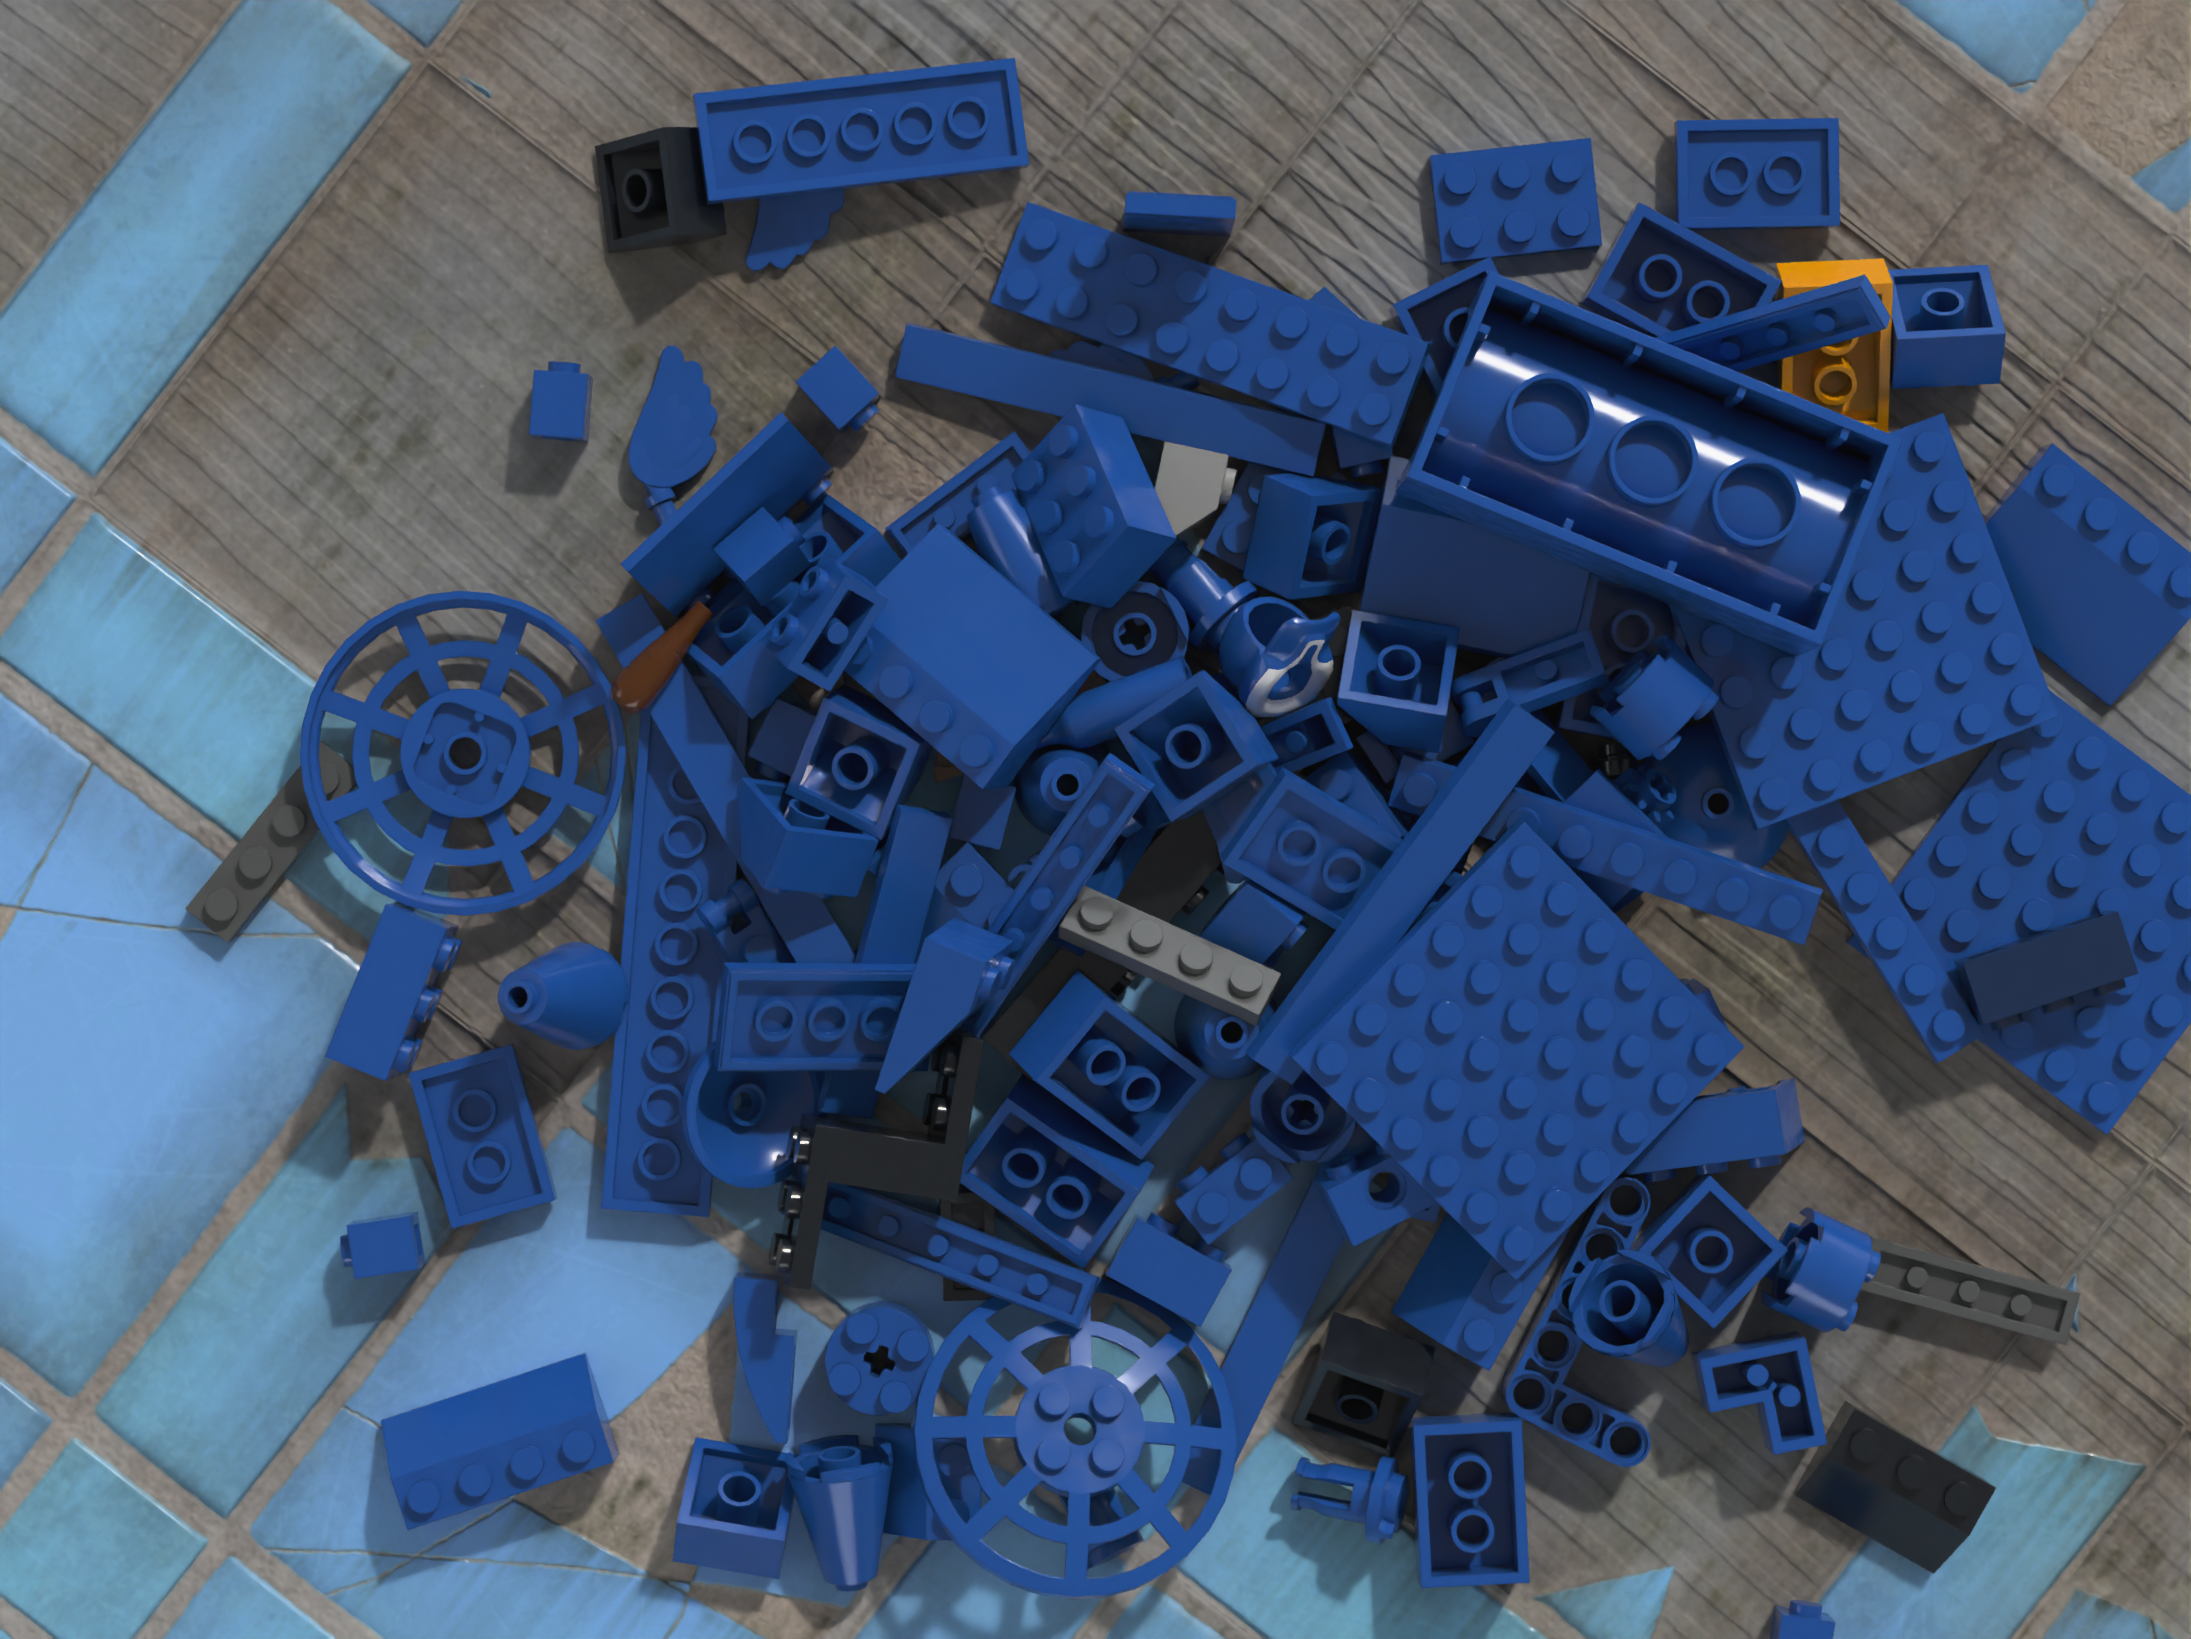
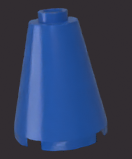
[966,485,1082,619]
[1014,743,1110,836]
[498,942,629,1050]
[1174,994,1278,1080]
[1569,1249,1689,1367]
[786,1435,894,1592]

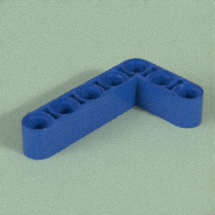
[1501,1173,1651,1467]

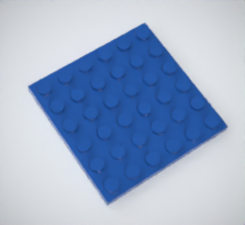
[1668,413,2059,830]
[1846,690,2191,1135]
[1288,819,1745,1280]

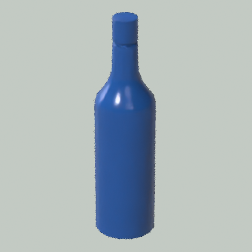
[1034,656,1192,751]

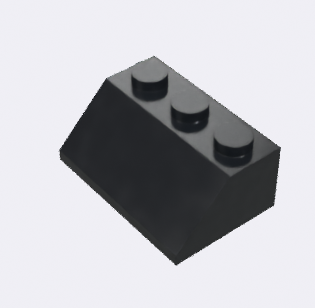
[1793,1401,1996,1574]

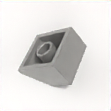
[1154,441,1237,538]

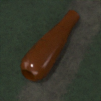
[610,601,714,714]

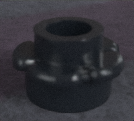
[1589,743,1639,780]

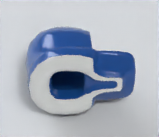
[1219,597,1341,718]

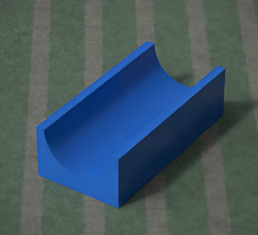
[1395,271,1903,657]

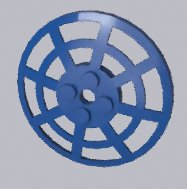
[300,591,627,916]
[913,1279,1237,1600]

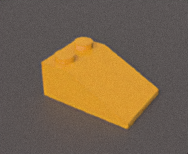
[1775,258,1893,433]

